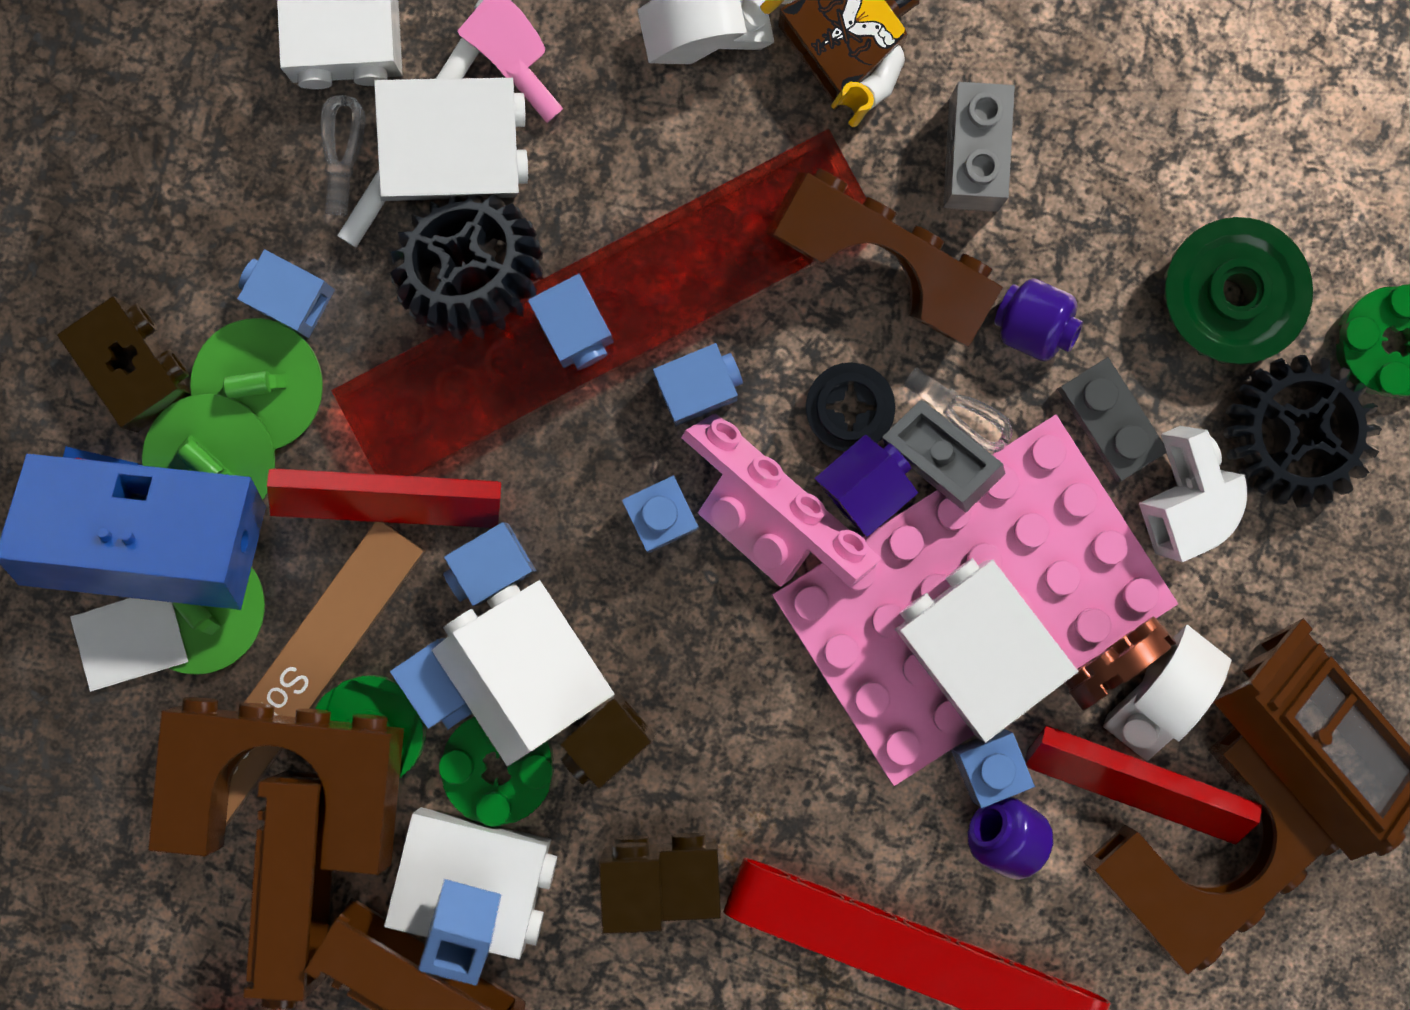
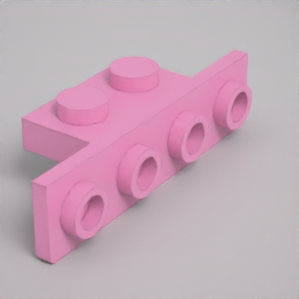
[681,414,880,587]

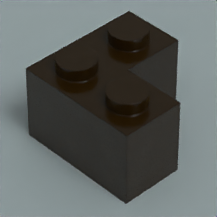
[599,833,721,934]

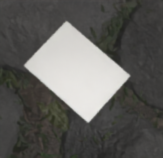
[70,598,188,692]

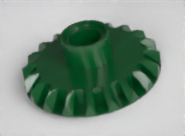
[1163,217,1313,365]

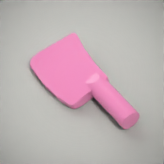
[458,0,563,123]

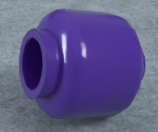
[994,278,1084,362]
[968,797,1053,880]

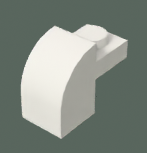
[637,0,774,64]
[1139,426,1247,562]
[1103,625,1232,761]

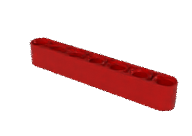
[723,858,1111,1010]

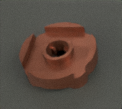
[1065,616,1176,710]

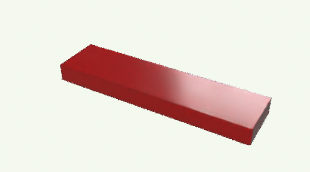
[267,468,501,528]
[1025,726,1262,845]

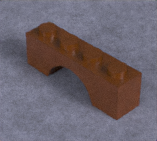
[765,168,1003,347]

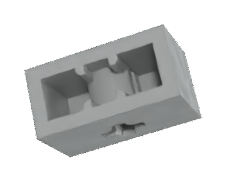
[943,82,1015,212]

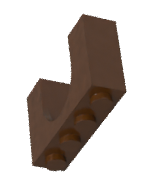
[148,697,404,875]
[1084,727,1340,975]

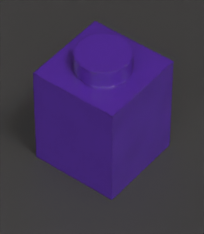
[814,434,918,537]

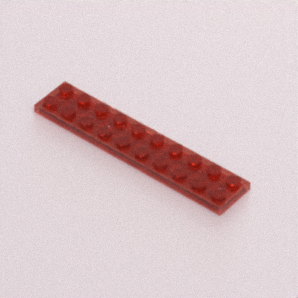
[331,129,866,476]

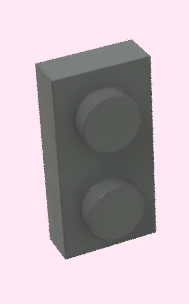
[1057,357,1167,482]
[882,399,1006,513]

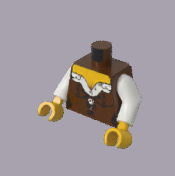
[760,0,919,127]

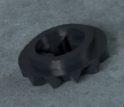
[805,362,896,452]

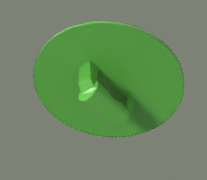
[190,318,323,450]
[142,394,275,500]
[169,567,265,674]

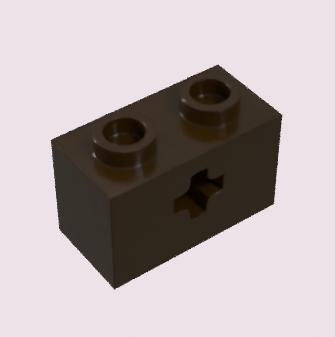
[57,296,191,433]
[560,692,655,789]

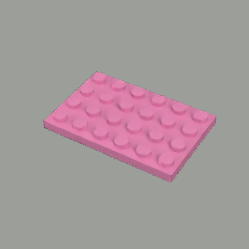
[772,415,1178,786]

